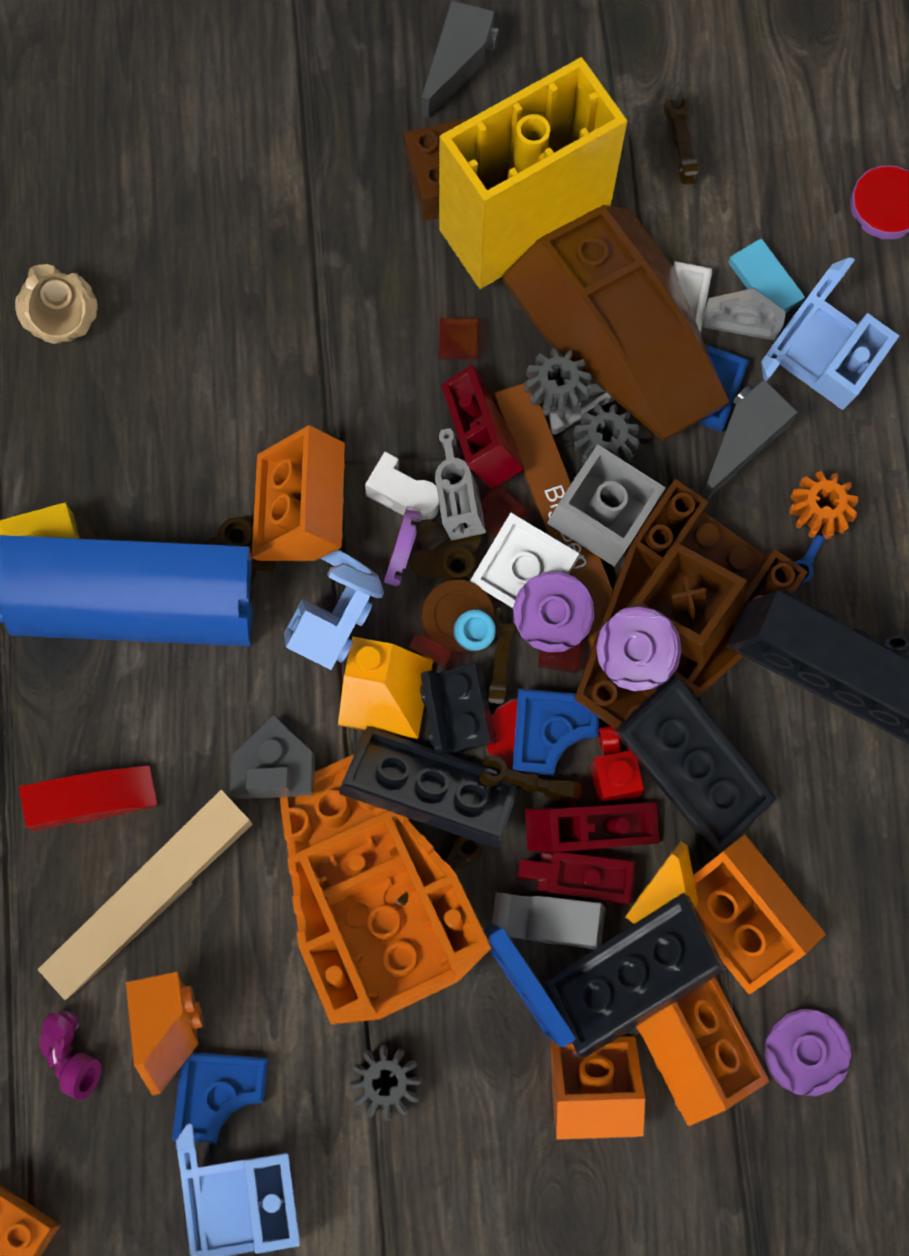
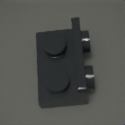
[420,662,497,755]

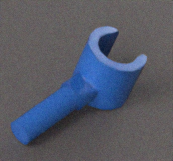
[794,535,825,585]

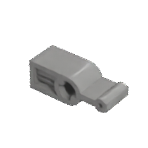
[435,428,486,541]
[491,893,606,949]

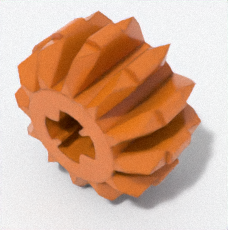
[789,471,858,540]

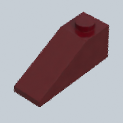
[441,364,525,489]
[525,802,659,852]

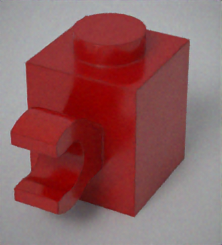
[590,726,644,805]

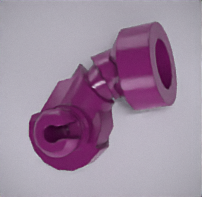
[39,1011,101,1101]

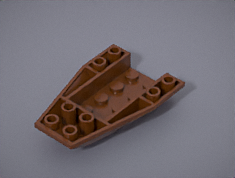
[502,205,729,442]
[574,479,808,729]

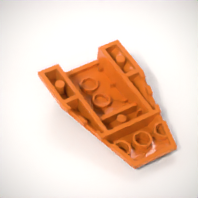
[279,754,491,1024]

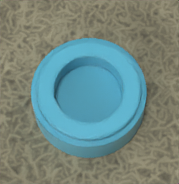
[453,610,495,651]

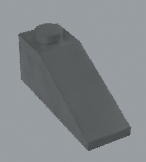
[422,1,499,119]
[702,380,797,500]

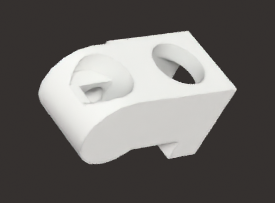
[365,452,440,522]

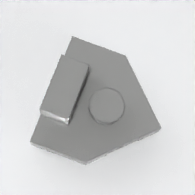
[702,288,786,340]

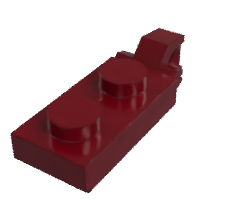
[517,852,636,905]

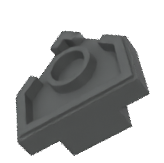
[230,715,315,799]

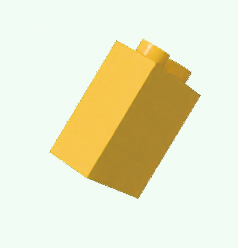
[439,57,627,289]

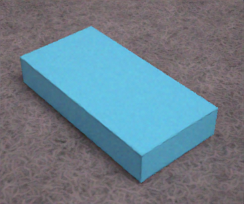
[728,238,805,314]

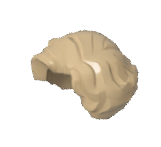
[15,264,98,344]

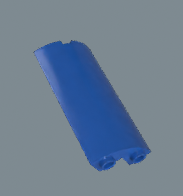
[0,535,254,647]

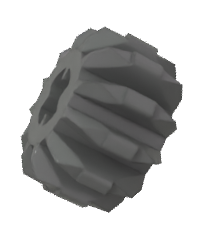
[524,347,592,418]
[573,404,640,464]
[349,1045,422,1121]

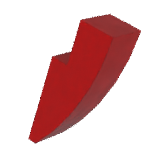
[19,766,158,832]

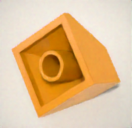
[338,637,433,740]

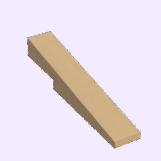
[37,790,253,1001]

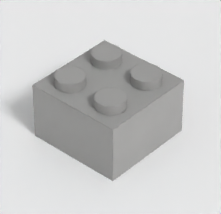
[547,444,666,567]

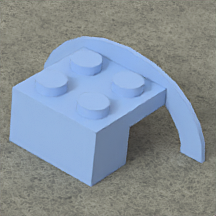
[761,257,899,410]
[284,549,384,670]
[176,1124,300,1256]

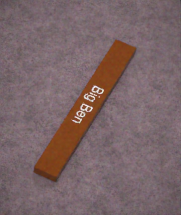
[494,383,613,650]

